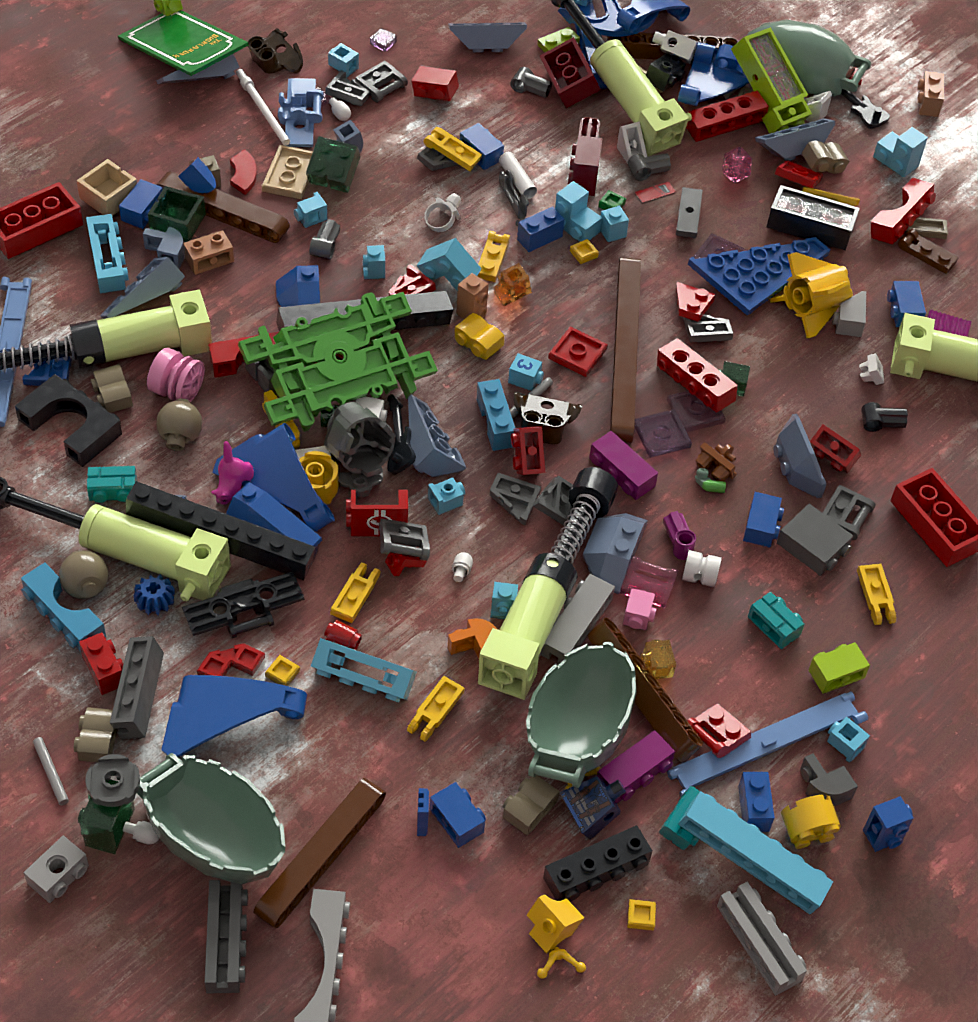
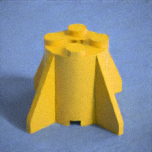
[770,252,853,338]

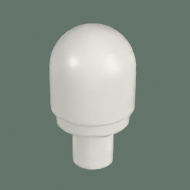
[329,97,351,121]
[452,552,473,582]
[123,821,159,844]

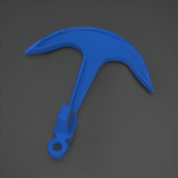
[558,0,660,37]

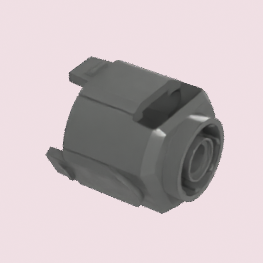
[324,402,396,477]

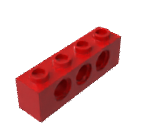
[686,90,769,142]
[657,338,738,413]

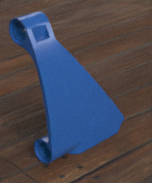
[617,0,691,33]
[678,42,749,106]
[212,423,335,532]
[161,675,307,757]

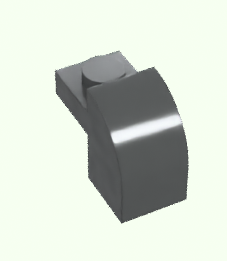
[800,753,858,806]

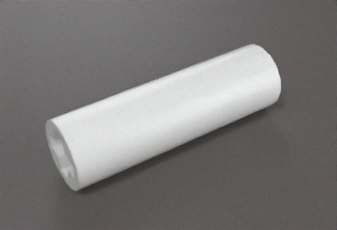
[499,152,537,199]

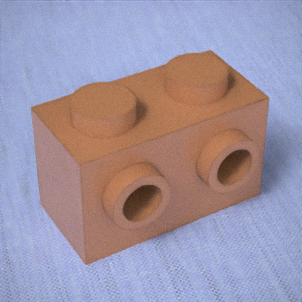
[917,71,944,117]
[183,230,234,275]

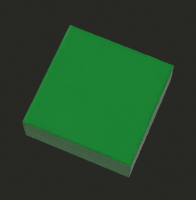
[598,190,626,210]

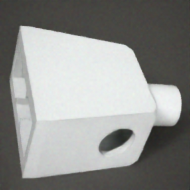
[652,30,698,64]

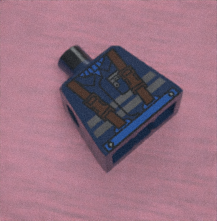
[560,777,626,839]

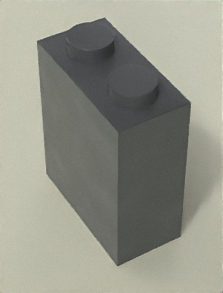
[777,504,853,576]

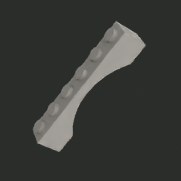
[294,889,350,1022]

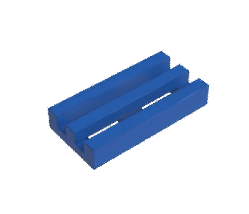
[417,788,429,836]

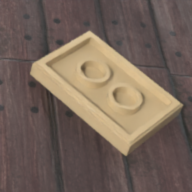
[262,145,319,200]

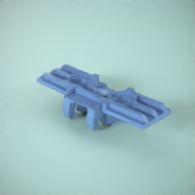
[278,78,324,147]

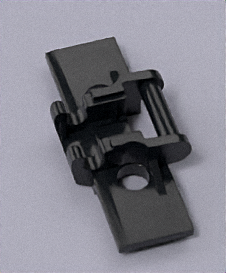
[182,571,305,639]

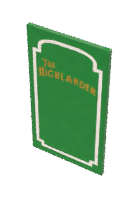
[118,10,249,76]

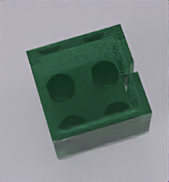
[306,136,361,193]
[148,186,206,242]
[78,779,135,854]

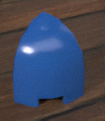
[178,157,216,193]

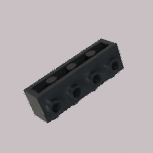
[543,825,653,902]

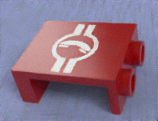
[346,490,408,536]

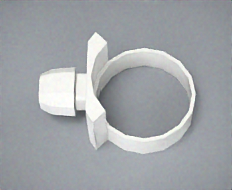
[425,193,461,232]

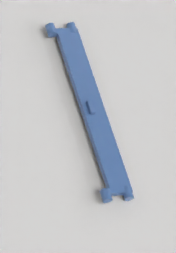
[0,277,32,427]
[667,691,868,797]

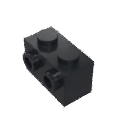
[646,53,686,92]

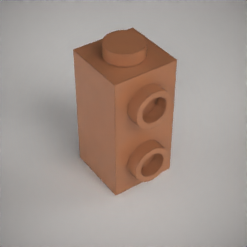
[456,273,489,319]

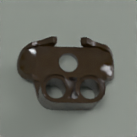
[248,28,303,74]
[514,392,582,444]

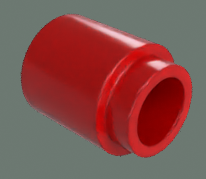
[324,620,362,650]

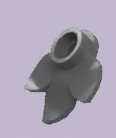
[338,471,383,497]

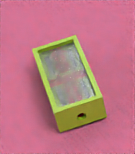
[731,27,808,113]

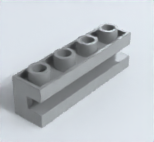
[540,574,615,665]
[717,882,807,996]

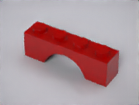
[870,178,936,245]
[208,332,301,378]

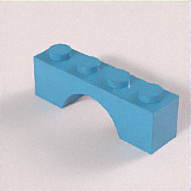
[21,562,106,652]

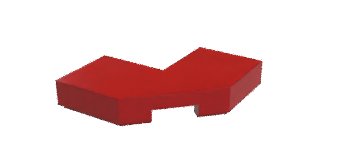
[197,643,265,676]

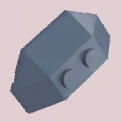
[448,22,527,52]
[755,118,835,160]
[773,414,826,498]
[583,513,648,594]

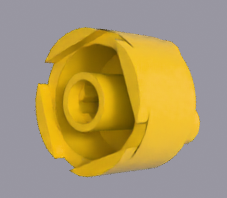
[299,451,339,505]
[781,795,841,849]

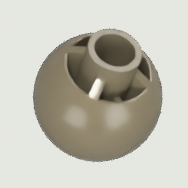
[156,398,202,451]
[59,551,109,599]

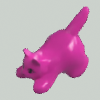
[211,441,254,505]

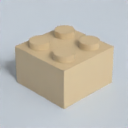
[77,159,137,216]

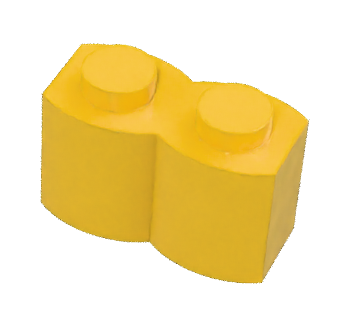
[455,313,504,360]

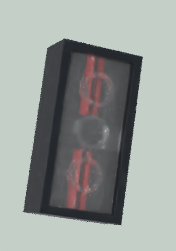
[766,185,860,251]

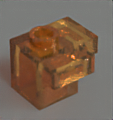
[493,263,532,306]

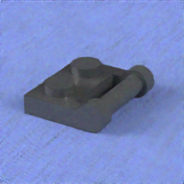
[355,61,408,103]
[823,485,876,540]
[378,518,430,561]

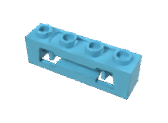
[86,214,129,293]
[311,638,417,702]

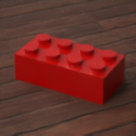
[0,182,83,259]
[890,468,978,567]

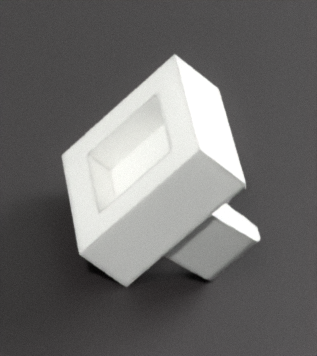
[859,353,884,385]

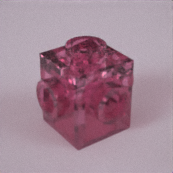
[722,146,752,183]

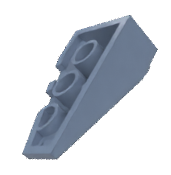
[156,54,240,84]
[100,257,185,319]
[408,394,466,477]

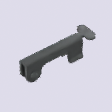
[499,170,529,226]

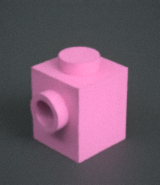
[623,588,656,630]

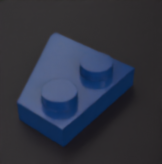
[22,356,72,386]

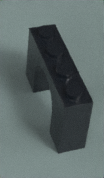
[15,374,122,467]

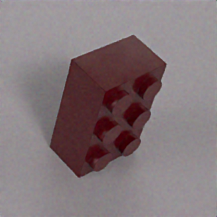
[540,37,601,108]

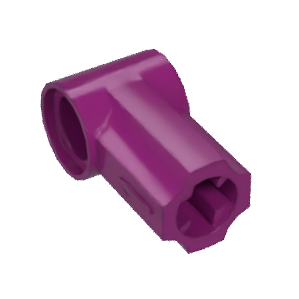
[663,511,696,560]

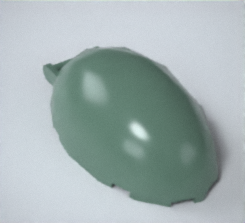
[747,19,871,96]
[526,642,636,788]
[136,753,285,884]

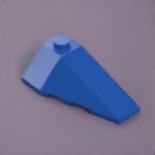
[276,265,320,307]
[226,482,322,547]

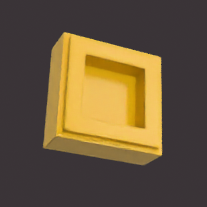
[570,239,599,264]
[265,655,300,686]
[627,899,656,931]

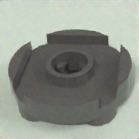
[85,754,141,807]

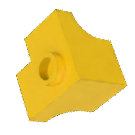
[527,895,584,953]

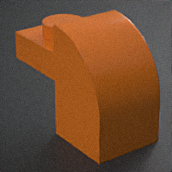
[447,618,498,659]

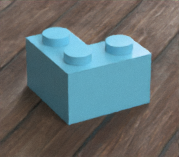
[873,127,928,177]
[555,181,602,242]
[417,238,482,291]

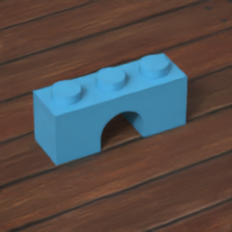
[476,379,515,451]

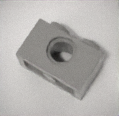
[24,835,89,903]

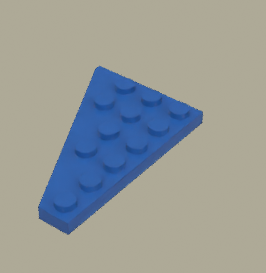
[688,237,830,315]

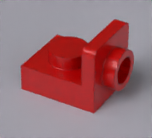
[385,544,427,576]

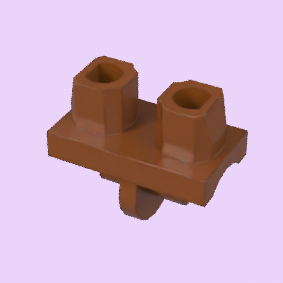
[695,442,737,481]

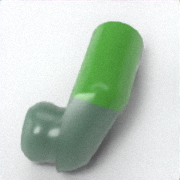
[695,468,726,493]

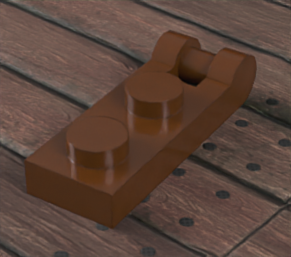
[898,229,958,274]

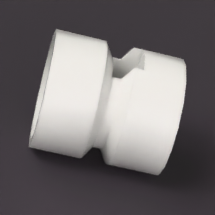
[682,550,721,588]

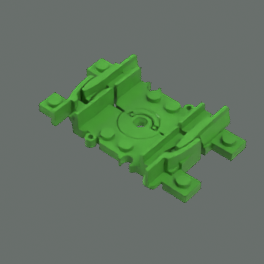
[238,292,438,432]

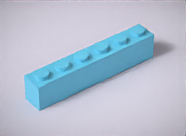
[678,791,833,914]

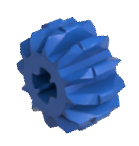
[133,574,175,615]

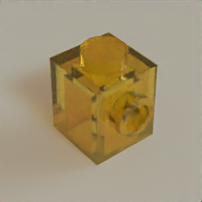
[640,639,676,679]

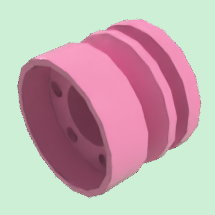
[147,348,205,402]

